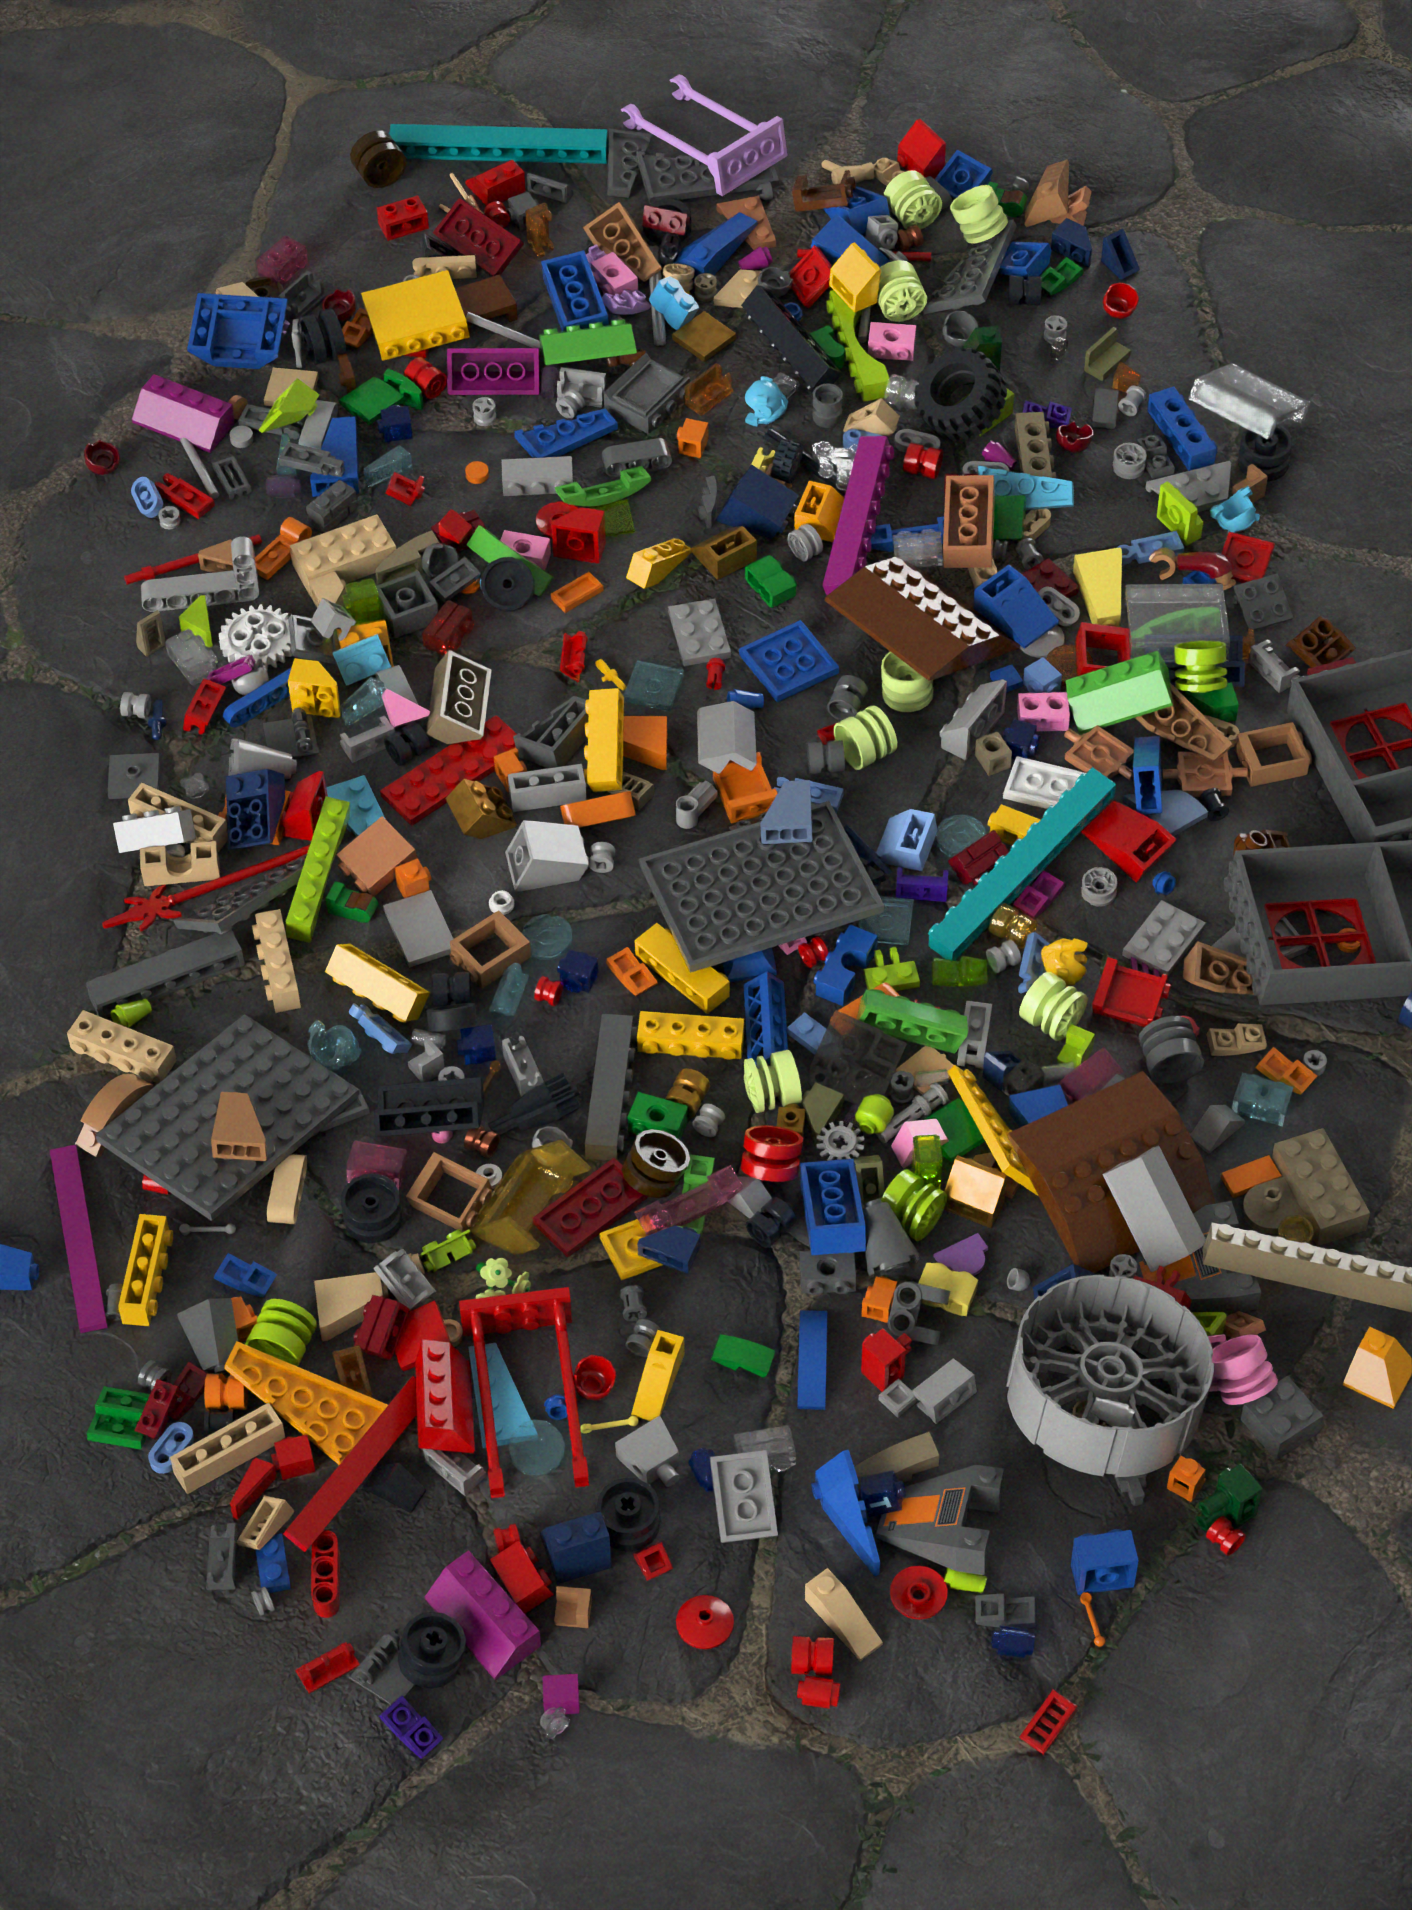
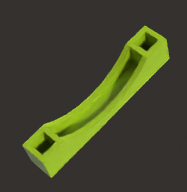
[826,290,890,402]
[286,796,350,943]

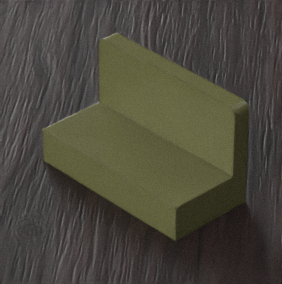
[1084,327,1131,381]

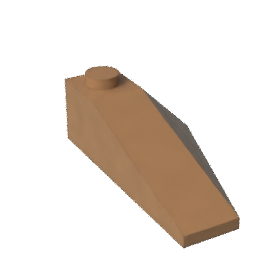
[1025,159,1069,227]
[583,202,662,282]
[1135,683,1233,762]
[1183,942,1254,995]

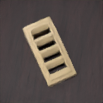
[236,1496,294,1550]

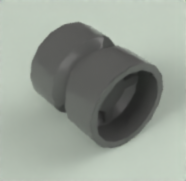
[812,384,843,428]
[827,675,868,721]
[807,740,845,774]

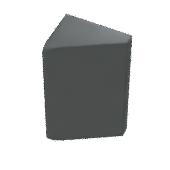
[527,173,573,203]

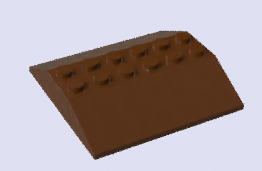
[824,557,1021,681]
[1007,1071,1216,1273]

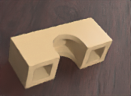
[140,841,220,886]

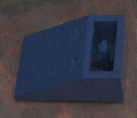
[226,769,285,850]

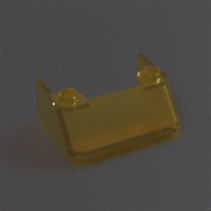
[469,1139,591,1255]

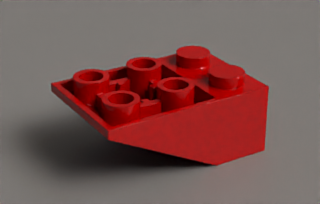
[1081,800,1177,883]

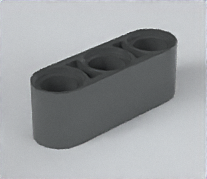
[602,438,672,477]

